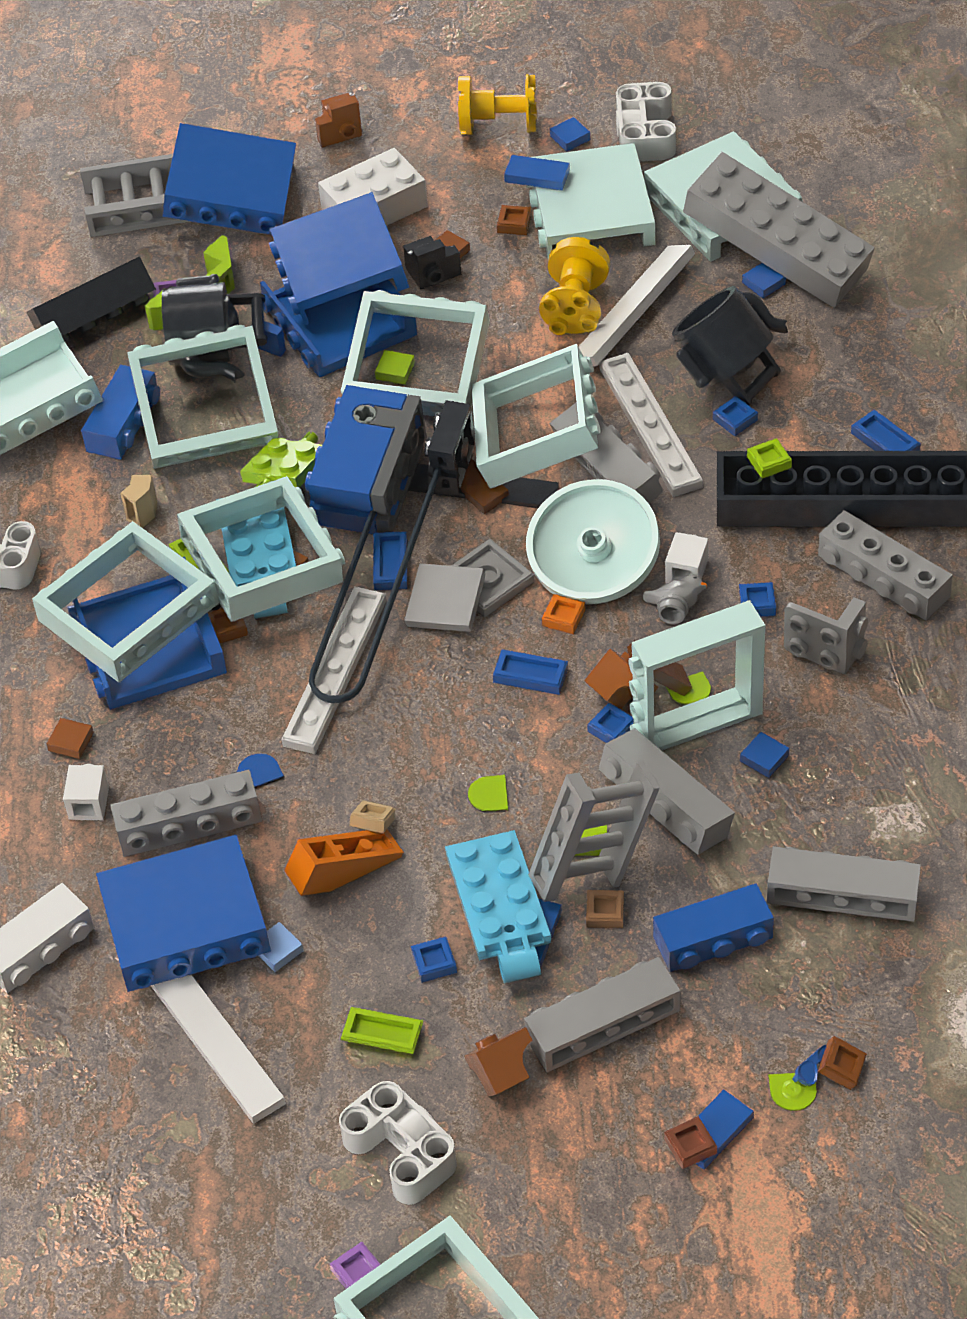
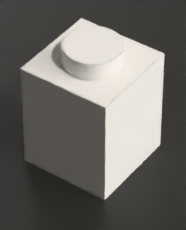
[665,532,708,584]
[63,764,109,820]

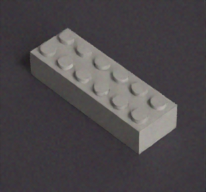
[683,152,875,308]

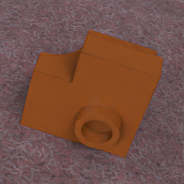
[315,93,362,148]
[584,649,659,709]
[464,1027,533,1096]

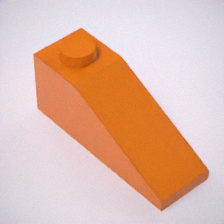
[284,829,404,896]

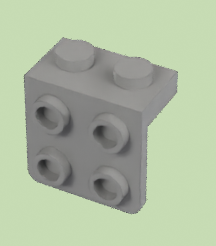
[784,597,869,674]

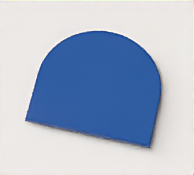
[237,754,284,788]

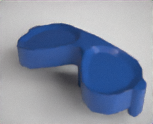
[792,1045,826,1086]

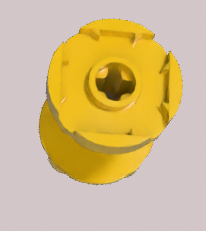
[458,74,537,135]
[539,237,610,335]

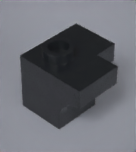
[403,236,462,290]

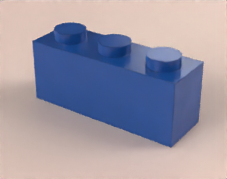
[81,364,160,460]
[653,883,774,972]

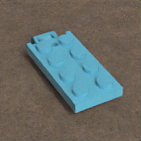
[216,498,296,619]
[445,830,551,984]

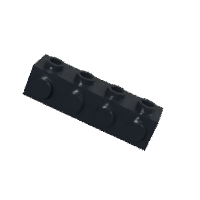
[26,256,156,342]

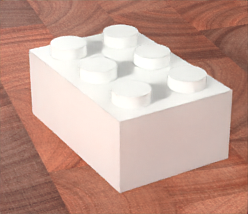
[318,148,428,226]

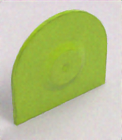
[666,671,711,705]
[468,775,508,811]
[768,1073,817,1111]

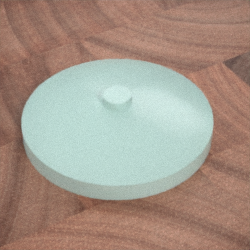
[526,479,660,604]

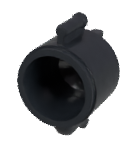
[162,274,267,383]
[672,286,788,406]

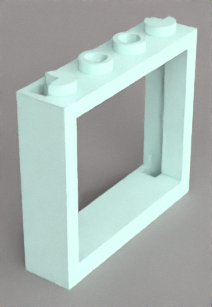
[341,290,490,416]
[127,325,278,469]
[472,344,601,488]
[177,476,345,622]
[32,521,219,682]
[628,600,765,750]
[333,1215,539,1319]

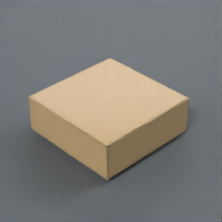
[349,801,395,833]

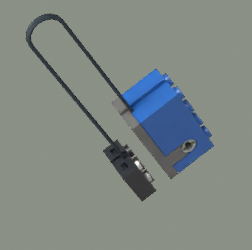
[305,385,476,703]

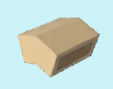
[120,475,158,528]

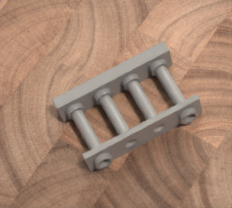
[80,154,190,237]
[528,761,660,902]

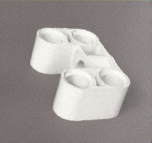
[616,82,676,162]
[0,521,41,590]
[339,1081,457,1205]

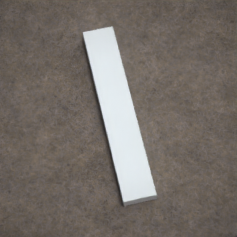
[579,245,695,366]
[599,353,703,497]
[282,586,387,754]
[151,974,286,1124]

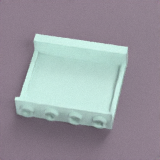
[644,131,803,262]
[526,143,655,259]
[0,321,103,455]

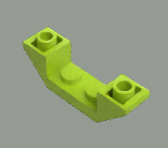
[145,235,235,330]

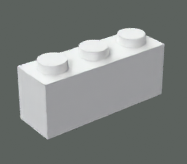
[0,883,94,993]

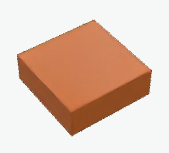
[542,594,585,634]

